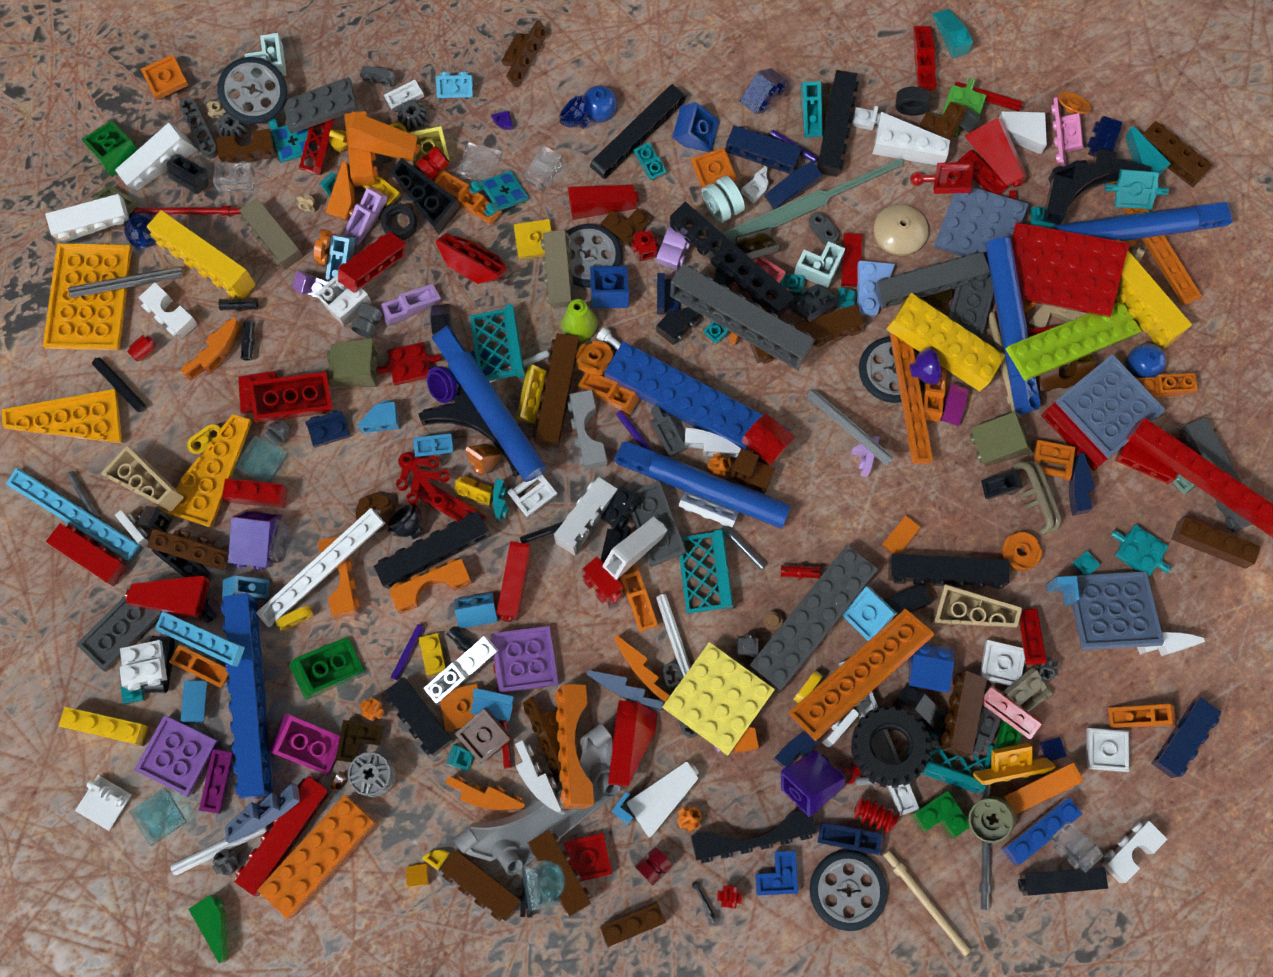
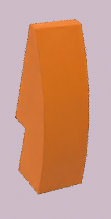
[922,366,946,422]
[578,373,640,415]
[169,645,229,688]

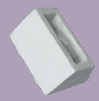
[315,274,372,327]

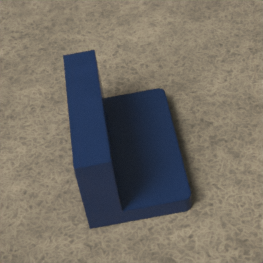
[657,273,679,315]

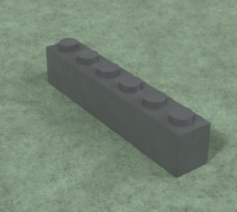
[874,252,990,309]
[1179,417,1253,533]

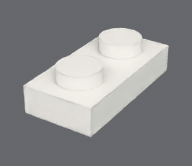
[384,80,424,112]
[115,510,149,547]

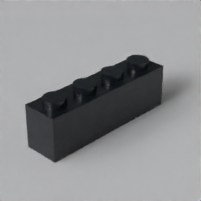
[384,677,454,757]

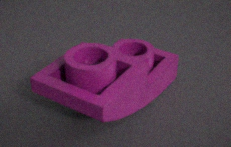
[940,383,969,426]

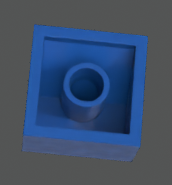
[672,102,719,152]
[590,266,629,308]
[908,643,954,693]

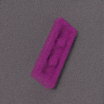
[199,749,234,814]

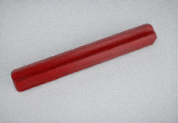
[955,82,1023,112]

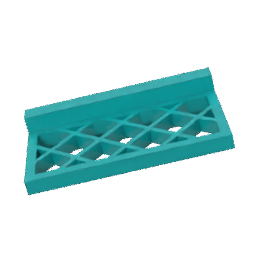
[470,304,525,381]
[679,529,734,614]
[905,728,994,794]

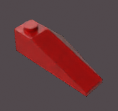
[608,700,658,787]

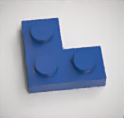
[755,851,798,895]

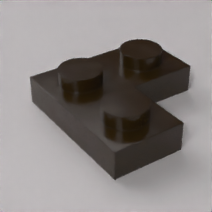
[336,720,384,762]

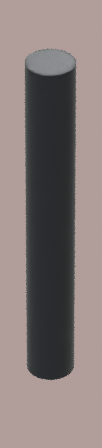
[519,521,564,543]

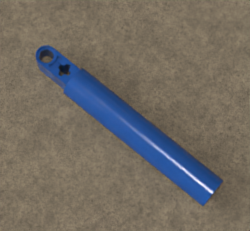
[1053,202,1233,241]
[985,237,1040,415]
[432,325,547,482]
[614,442,791,529]

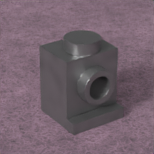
[737,635,758,658]

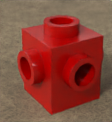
[631,230,659,262]

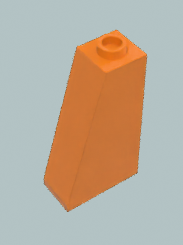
[348,111,420,162]
[1001,762,1084,814]

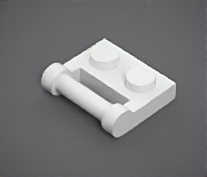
[507,474,558,518]

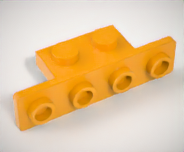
[973,743,1056,785]

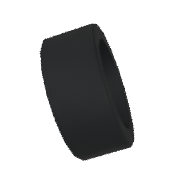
[895,86,930,116]
[381,203,417,240]

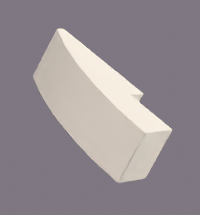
[685,428,741,458]
[1137,632,1205,656]

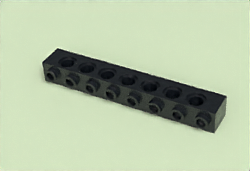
[670,201,794,318]

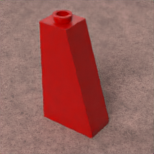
[965,118,1028,188]
[568,185,639,220]
[497,541,533,622]
[125,576,210,619]

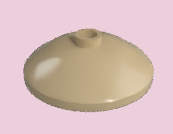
[873,204,928,256]

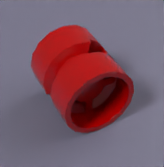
[416,146,451,180]

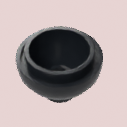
[388,504,424,539]

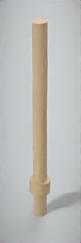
[988,312,1021,417]
[883,850,971,956]

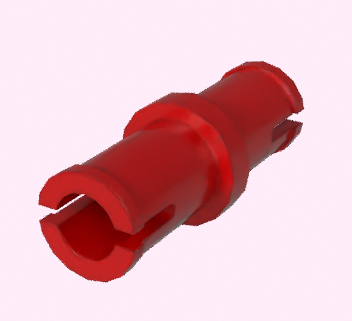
[780,564,820,580]

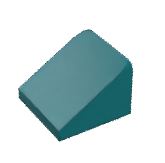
[446,745,474,772]

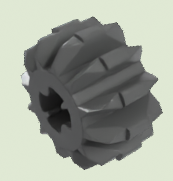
[397,99,428,131]
[216,113,248,140]

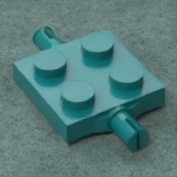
[1104,169,1169,210]
[1110,524,1172,577]

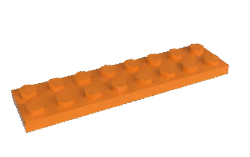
[788,609,934,741]

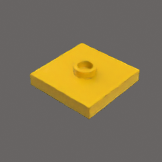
[514,219,551,260]

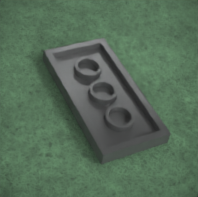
[284,77,358,133]
[948,274,994,339]
[631,481,687,567]
[76,596,161,672]

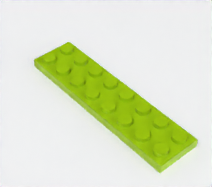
[1006,302,1142,381]

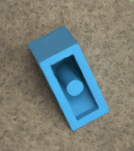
[358,400,399,434]
[222,576,270,600]

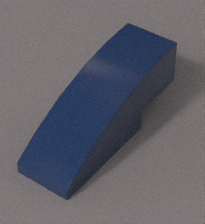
[764,161,822,209]
[1069,452,1095,516]
[773,732,821,768]
[817,822,885,856]

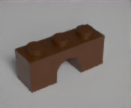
[216,128,277,166]
[1036,355,1096,392]
[600,903,666,947]

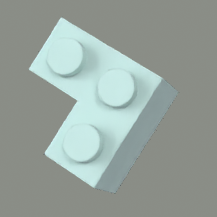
[244,33,287,78]
[794,241,845,288]

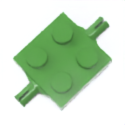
[941,78,986,138]

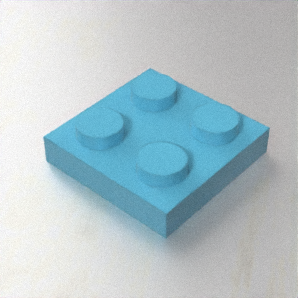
[842,586,897,641]

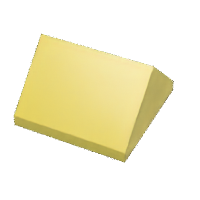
[408,125,450,168]

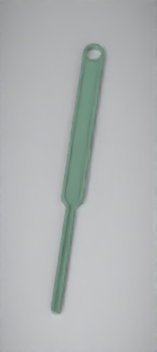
[714,159,903,251]

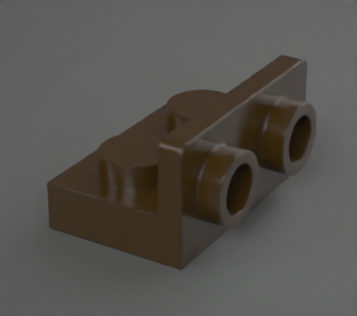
[736,228,780,259]

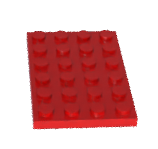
[1011,222,1129,318]

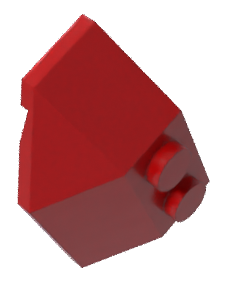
[436,233,508,284]

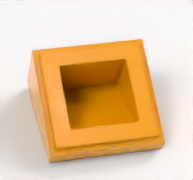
[406,864,429,888]

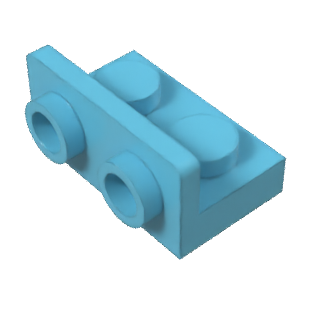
[436,72,473,99]

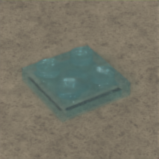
[234,436,289,483]
[129,788,187,846]
[521,863,564,911]

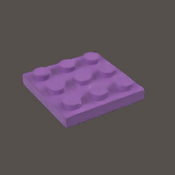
[490,626,558,693]
[134,715,219,797]

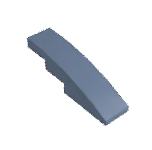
[587,670,663,711]
[225,783,300,843]

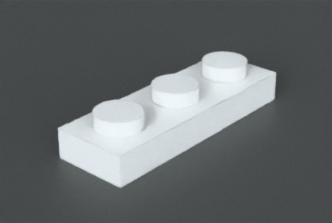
[679,492,739,527]

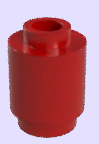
[127,335,156,362]

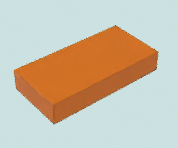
[881,515,921,554]

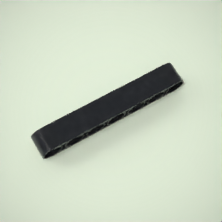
[590,84,687,179]

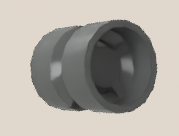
[350,304,383,338]

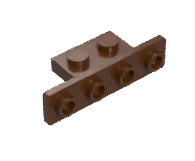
[501,20,548,87]
[147,529,229,570]
[523,696,561,776]

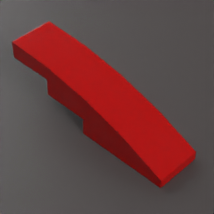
[913,26,937,90]

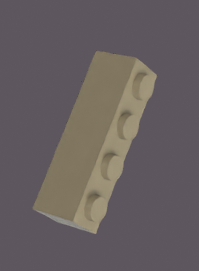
[239,198,303,270]
[541,229,575,309]

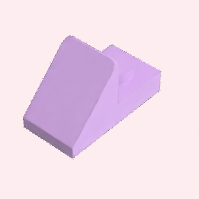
[851,436,880,477]

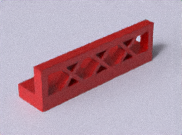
[299,118,335,175]

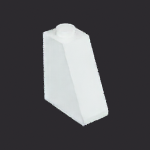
[999,111,1047,154]

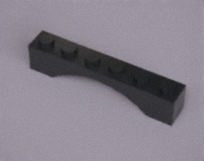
[656,259,744,345]
[690,810,817,864]

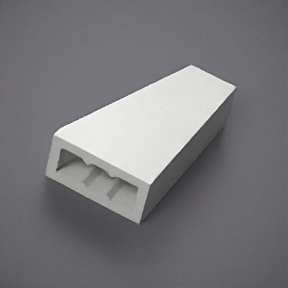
[603,517,667,580]
[626,761,699,838]

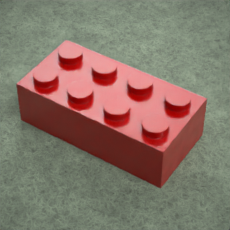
[248,372,332,423]

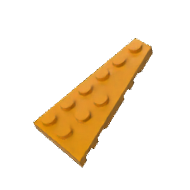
[1,389,123,444]
[158,414,252,528]

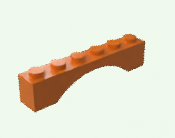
[555,684,594,809]

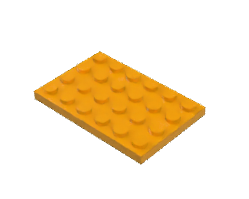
[43,243,132,351]

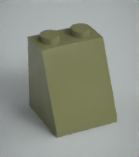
[326,339,379,387]
[970,412,1034,466]

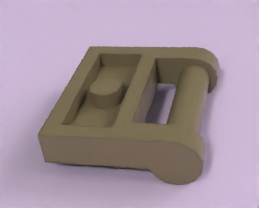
[1003,668,1052,712]

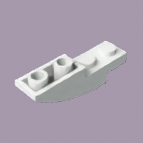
[424,635,499,704]
[515,740,565,815]

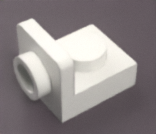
[852,106,880,131]

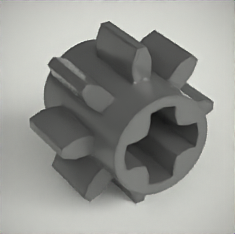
[1034,656,1059,681]
[212,849,239,875]

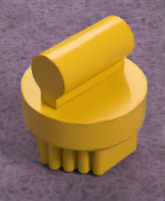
[329,130,348,153]

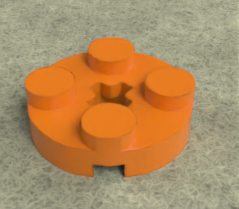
[314,229,336,267]
[576,341,613,376]
[1001,532,1042,571]

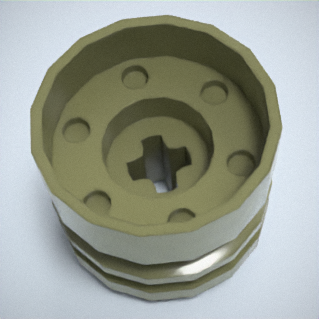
[968,796,1016,843]

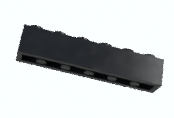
[817,70,859,177]
[374,512,491,589]
[888,554,1010,589]

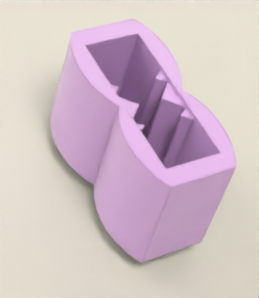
[656,226,691,270]

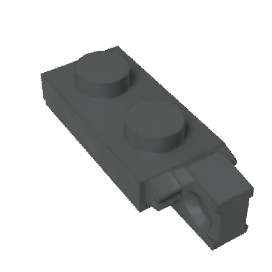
[651,406,686,458]
[972,705,1001,758]

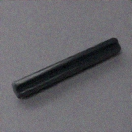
[92,357,146,413]

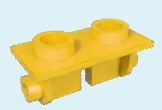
[454,476,494,506]

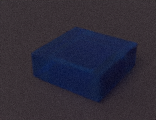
[1039,737,1067,761]

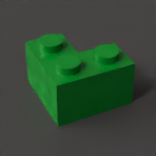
[910,791,970,838]

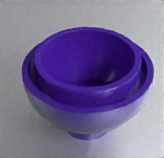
[910,347,942,385]
[427,366,460,403]

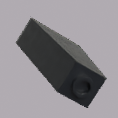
[1018,867,1109,896]

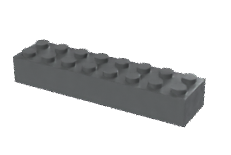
[670,264,814,371]
[748,545,878,693]

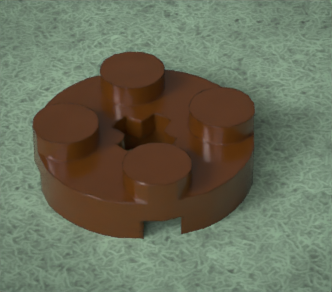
[355,494,395,532]

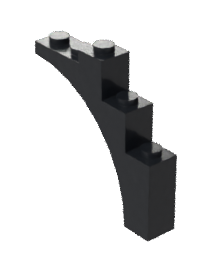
[1042,148,1152,225]
[418,392,521,477]

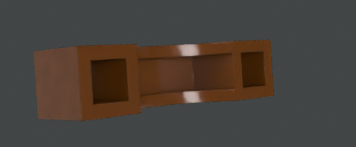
[527,830,592,917]

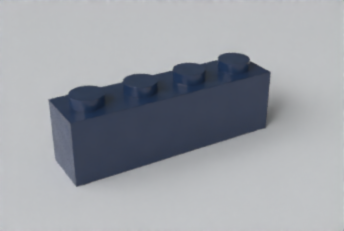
[725,125,801,174]
[1151,697,1221,778]

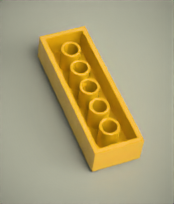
[146,210,256,299]
[1116,239,1192,350]
[886,293,1005,392]

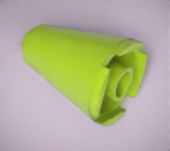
[561,299,598,342]

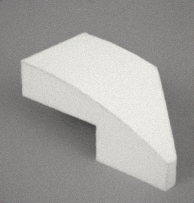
[741,166,768,204]

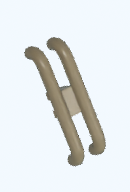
[1014,460,1061,535]

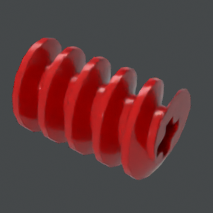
[854,794,900,835]

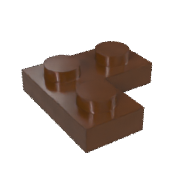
[919,101,968,140]
[601,208,652,247]

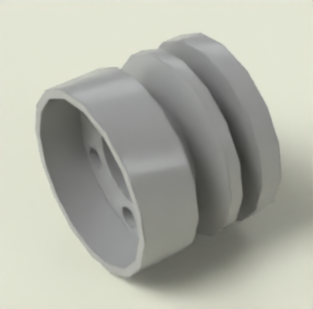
[348,752,396,798]

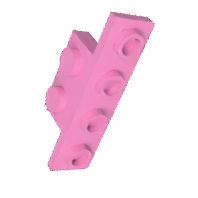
[1051,97,1084,167]

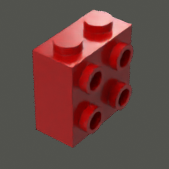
[582,556,623,606]

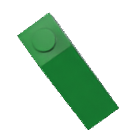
[188,894,228,963]

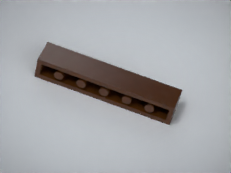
[750,304,864,364]
[533,333,580,448]

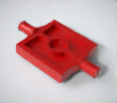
[377,342,441,386]

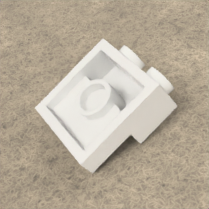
[119,640,167,691]

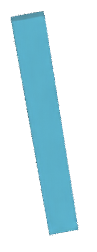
[6,468,141,562]

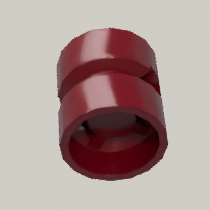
[634,846,673,886]

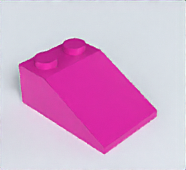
[268,713,340,775]

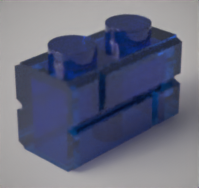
[1087,116,1123,157]

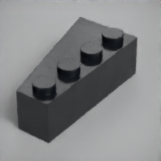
[390,158,461,235]

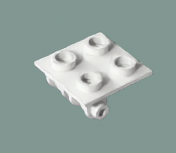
[75,775,132,831]

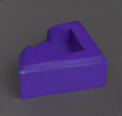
[491,111,513,130]

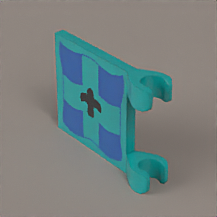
[268,117,315,163]
[469,171,529,216]

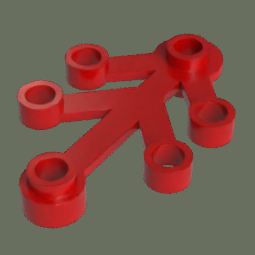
[396,452,450,511]

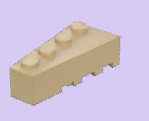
[101,446,184,512]
[931,585,1022,628]

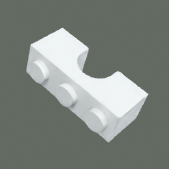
[138,283,198,339]
[1101,821,1167,883]

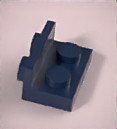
[305,410,351,448]

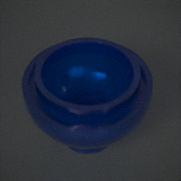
[559,95,592,129]
[124,212,156,248]

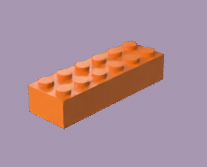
[257,795,378,919]

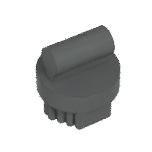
[263,420,290,447]

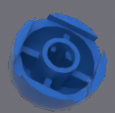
[582,85,617,123]
[1125,343,1167,378]

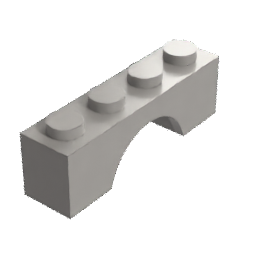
[567,390,607,471]

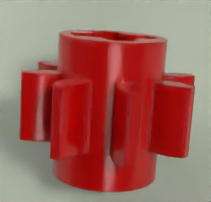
[717,885,743,909]

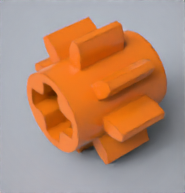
[708,453,731,477]
[359,697,385,721]
[677,805,702,832]

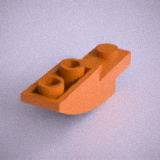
[180,317,241,381]
[1136,373,1198,399]
[445,774,526,811]

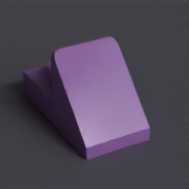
[292,270,329,298]

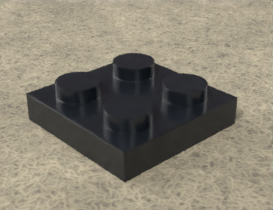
[789,284,839,323]

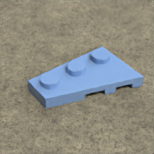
[857,261,895,317]

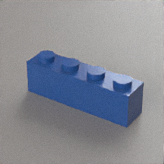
[1001,797,1082,865]

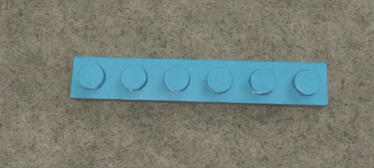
[155,612,245,667]

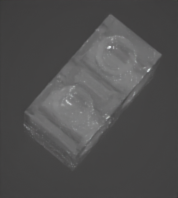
[213,161,255,191]

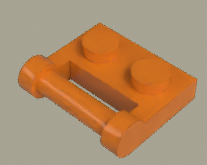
[1033,440,1075,481]

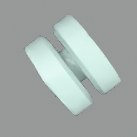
[702,175,745,223]

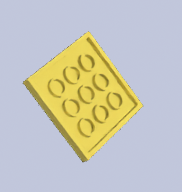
[662,642,775,756]

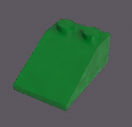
[81,120,137,177]
[289,637,364,701]

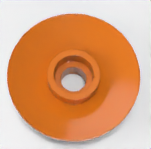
[1057,92,1091,114]

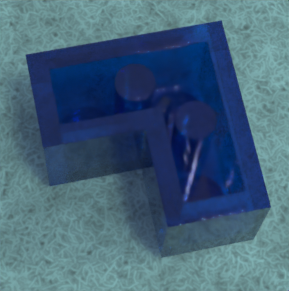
[739,68,788,114]

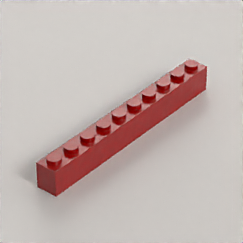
[1126,418,1273,538]

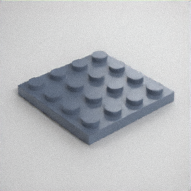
[934,187,1028,265]
[1055,354,1166,458]
[1072,571,1164,650]

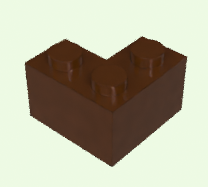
[730,448,775,494]

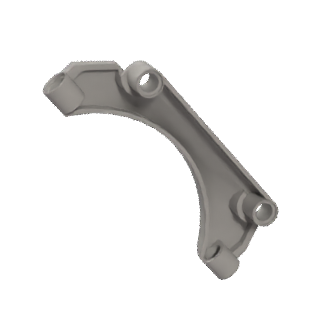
[453,723,621,875]

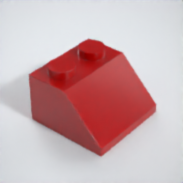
[742,413,796,466]

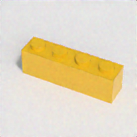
[58,707,149,746]

